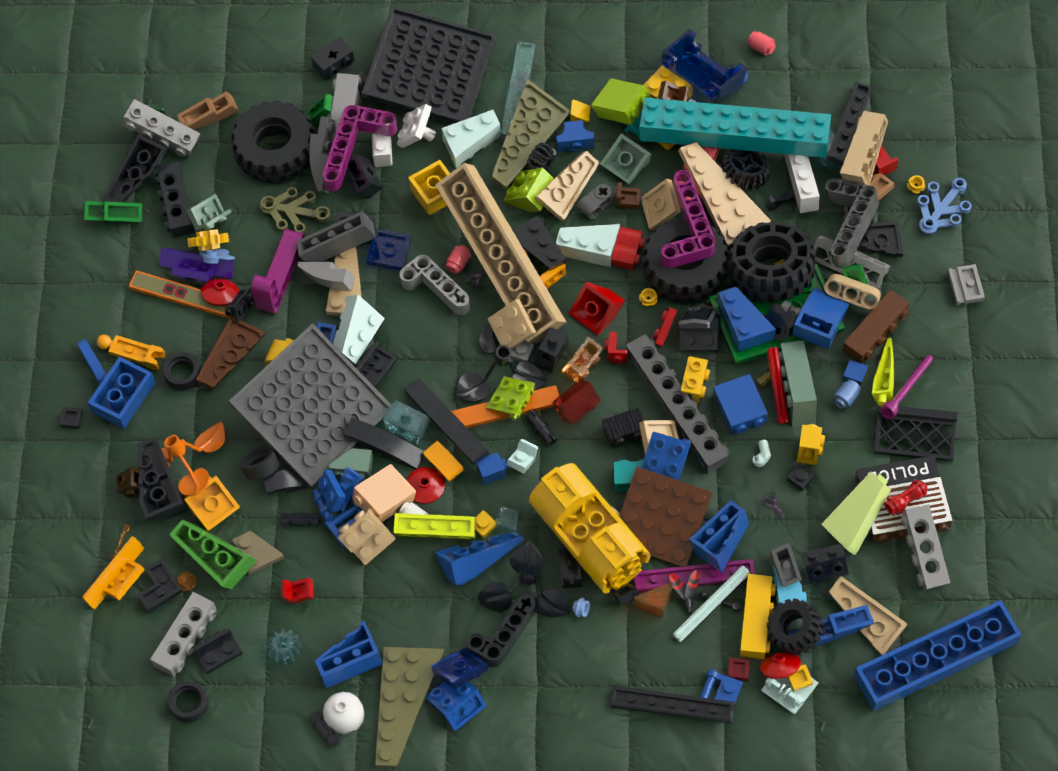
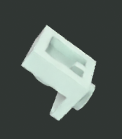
[507,439,538,473]

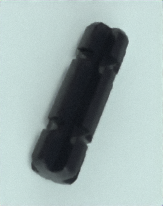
[280,513,319,525]
[309,711,341,747]

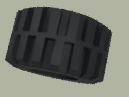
[767,598,823,655]

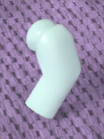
[752,440,771,467]

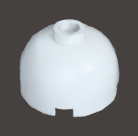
[323,692,365,735]

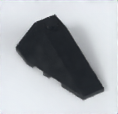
[104,134,168,202]
[137,437,187,520]

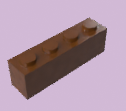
[842,290,909,364]

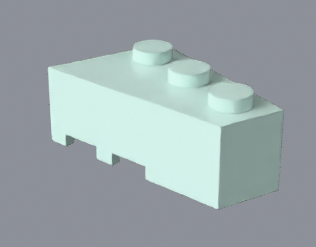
[442,110,501,169]
[556,224,620,267]
[333,295,385,364]

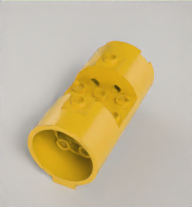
[529,463,651,593]

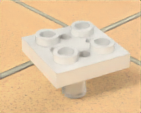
[397,104,436,148]

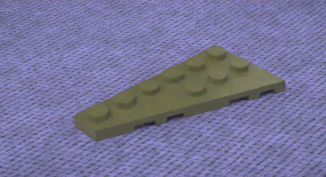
[491,79,571,190]
[375,647,445,768]

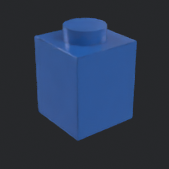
[476,452,508,485]

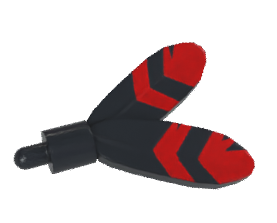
[669,570,700,614]

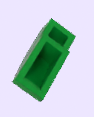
[83,201,142,222]

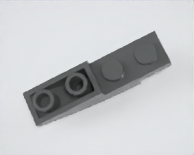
[309,116,336,194]

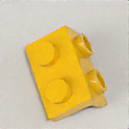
[681,357,710,404]

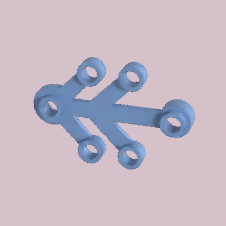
[917,178,971,235]

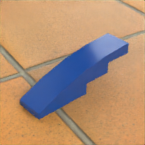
[788,605,874,646]

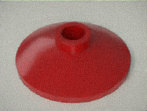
[201,279,239,306]
[406,467,445,504]
[760,652,801,679]

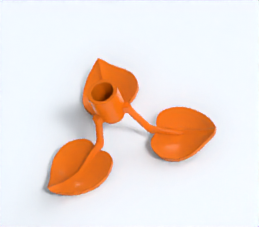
[161,422,225,496]

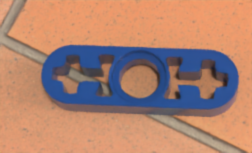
[77,339,106,384]

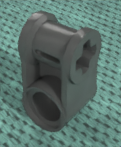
[577,184,612,220]

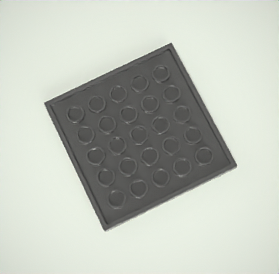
[228,323,394,487]

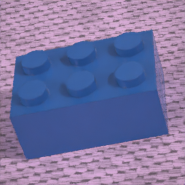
[88,356,156,429]

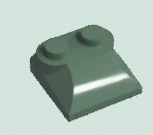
[600,133,652,184]

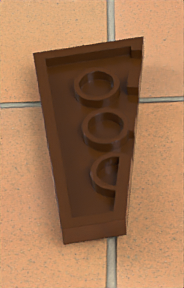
[196,316,266,390]

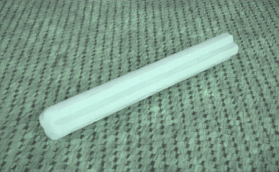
[673,566,750,642]

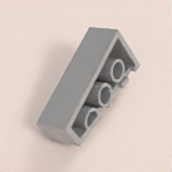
[328,73,364,149]

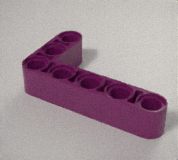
[323,105,397,191]
[661,170,715,268]
[251,229,305,314]

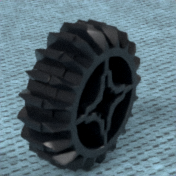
[720,149,771,191]

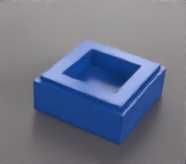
[843,360,868,385]

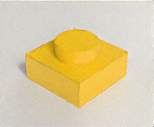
[475,510,498,539]
[787,664,813,692]

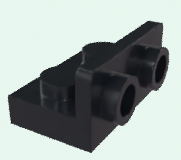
[193,628,243,674]

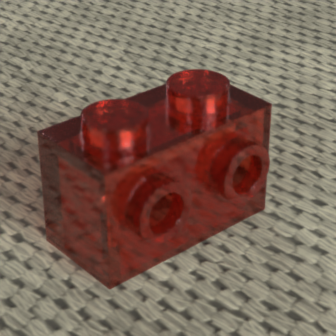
[552,379,601,424]

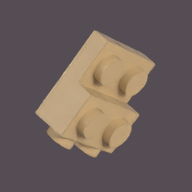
[338,509,396,565]

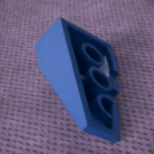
[435,532,523,585]

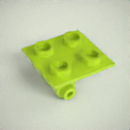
[486,376,535,420]

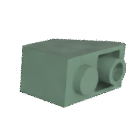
[329,448,373,479]

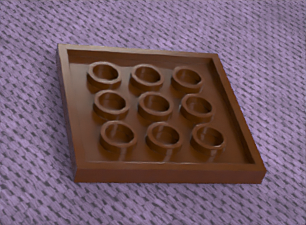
[620,467,713,567]

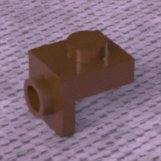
[658,81,689,101]
[613,182,641,209]

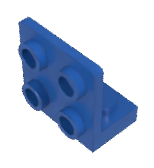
[641,431,691,481]
[426,672,487,731]

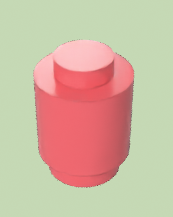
[747,31,776,56]
[445,245,471,274]

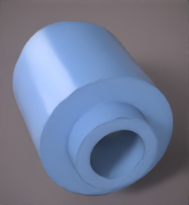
[833,380,861,409]

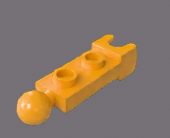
[96,335,165,371]

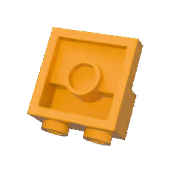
[184,476,240,531]

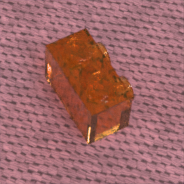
[561,336,604,383]

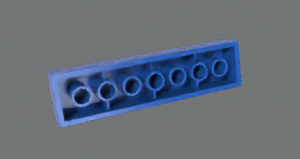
[854,600,1022,711]

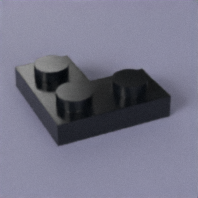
[137,558,183,613]

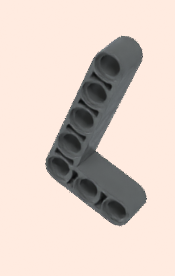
[825,178,879,268]

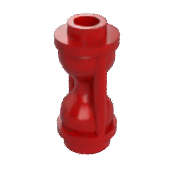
[884,479,928,516]

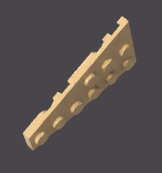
[679,142,771,247]

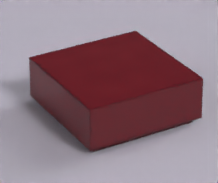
[728,657,750,681]

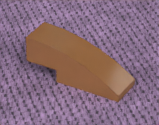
[177,91,239,129]

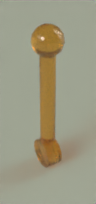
[110,523,130,561]

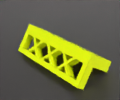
[394,513,476,539]

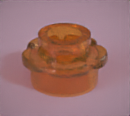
[178,571,197,591]

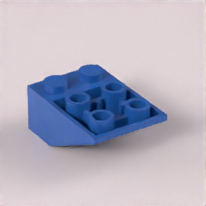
[793,288,850,349]

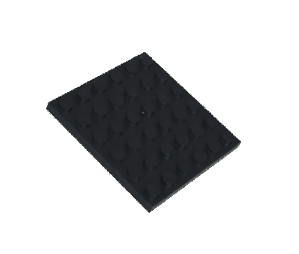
[361,6,496,123]

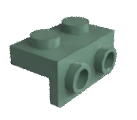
[186,194,232,231]

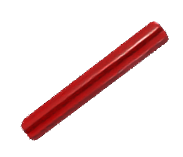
[767,347,789,424]

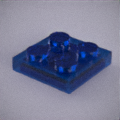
[366,229,412,271]
[431,647,488,689]

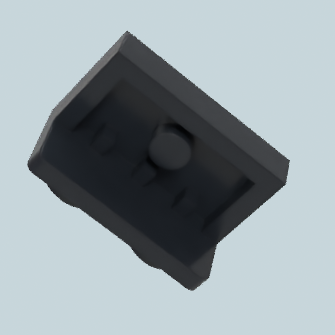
[355,341,398,388]

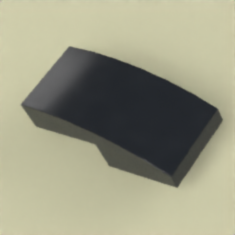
[263,469,307,495]

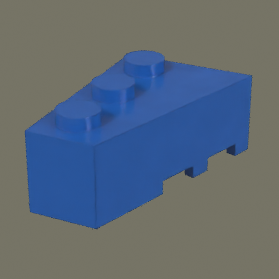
[689,500,749,573]
[315,621,383,688]

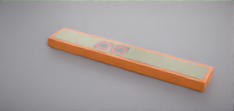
[129,270,236,319]

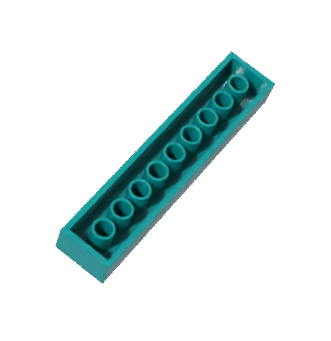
[640,98,831,158]

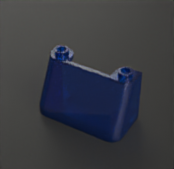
[661,29,747,100]

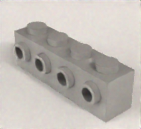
[122,99,200,158]

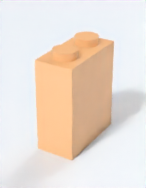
[352,464,416,522]

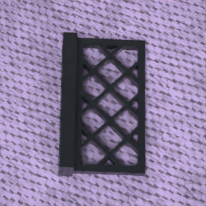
[874,405,958,461]

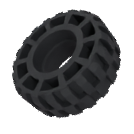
[231,101,315,184]
[643,218,729,304]
[728,221,815,302]

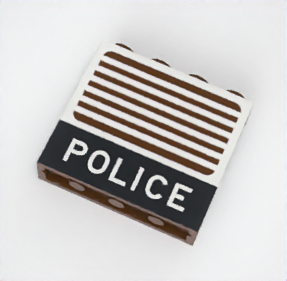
[855,456,952,543]

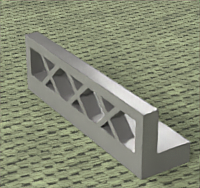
[814,235,890,289]

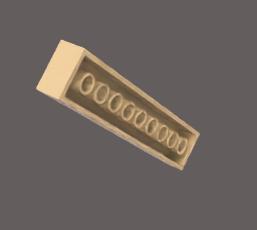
[436,163,567,344]

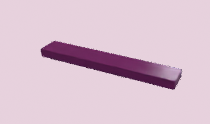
[633,559,755,593]

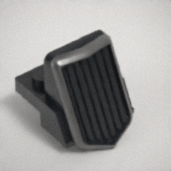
[678,304,721,351]

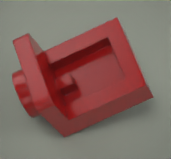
[604,332,627,363]
[281,577,314,604]

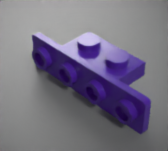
[160,248,234,282]

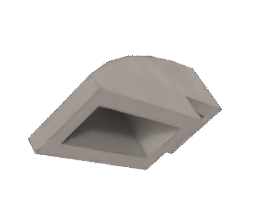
[298,262,355,291]

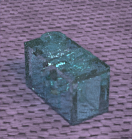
[383,400,430,443]

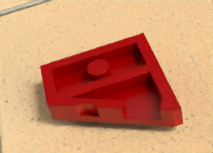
[653,307,677,346]

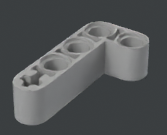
[400,255,470,315]

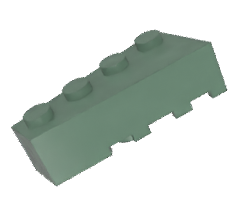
[778,341,817,427]

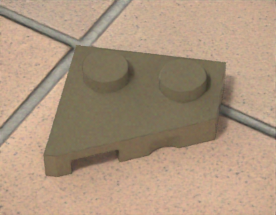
[232,531,284,575]

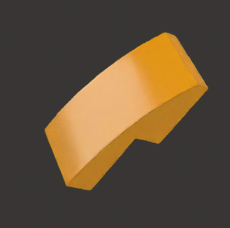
[423,441,464,482]

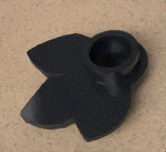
[763,302,796,341]

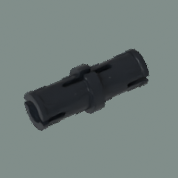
[525,410,558,447]

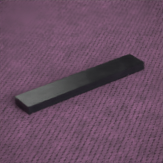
[826,81,873,166]
[404,378,489,465]
[609,686,735,724]

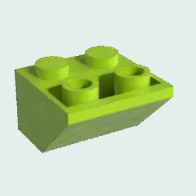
[503,168,554,213]

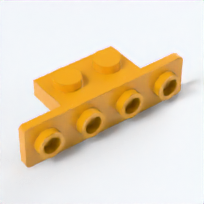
[82,536,145,609]

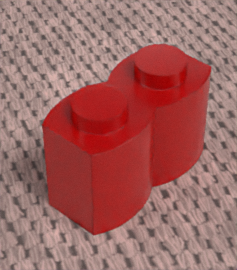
[611,227,645,270]

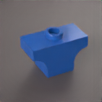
[557,120,594,152]

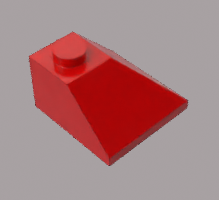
[568,282,625,335]

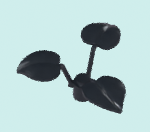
[457,323,547,402]
[478,540,570,617]

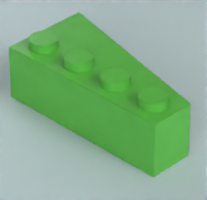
[169,520,258,590]

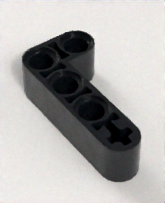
[467,594,536,667]

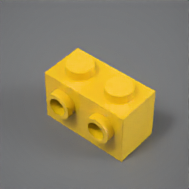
[797,424,825,465]

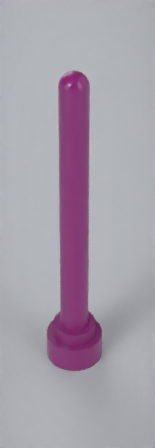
[880,355,933,419]

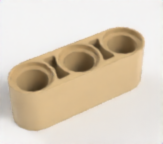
[824,274,881,309]

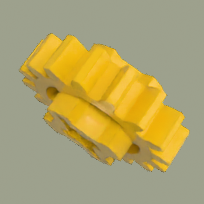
[187,229,229,251]

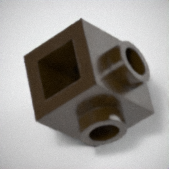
[116,467,140,498]

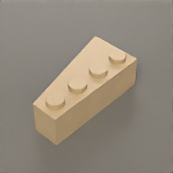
[840,111,888,185]

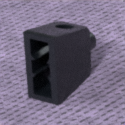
[535,327,569,373]

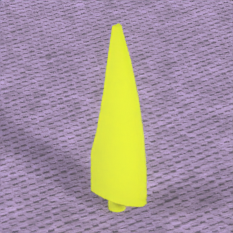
[872,338,894,407]

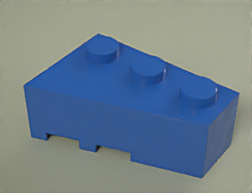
[717,287,776,352]

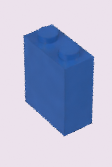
[713,374,768,435]

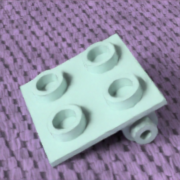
[761,677,819,714]

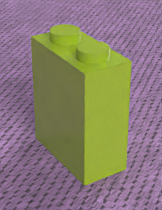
[591,78,651,125]

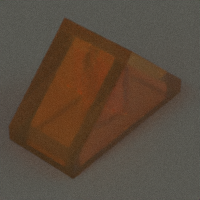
[634,582,673,617]

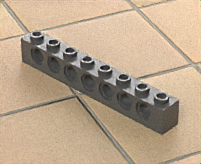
[626,334,729,474]

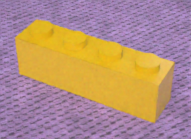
[740,574,776,660]

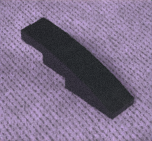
[344,417,424,469]

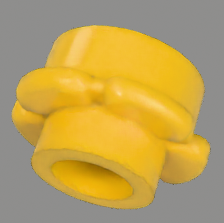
[907,175,926,193]
[639,288,658,306]

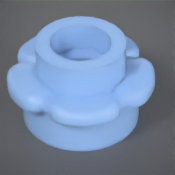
[573,598,590,617]

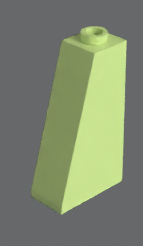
[822,472,891,555]

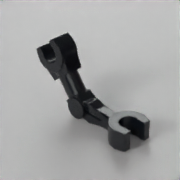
[766,190,796,211]

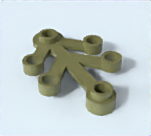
[260,187,330,234]

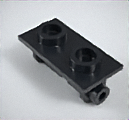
[225,285,255,323]

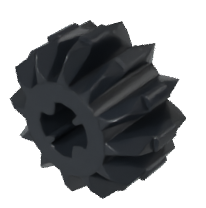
[527,142,556,171]

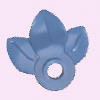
[199,248,235,264]

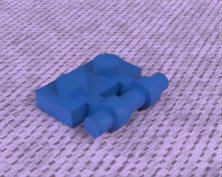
[312,470,346,522]

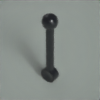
[699,591,740,611]

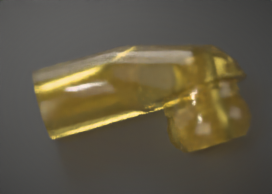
[756,363,771,386]

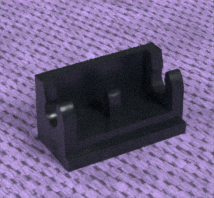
[559,544,582,588]

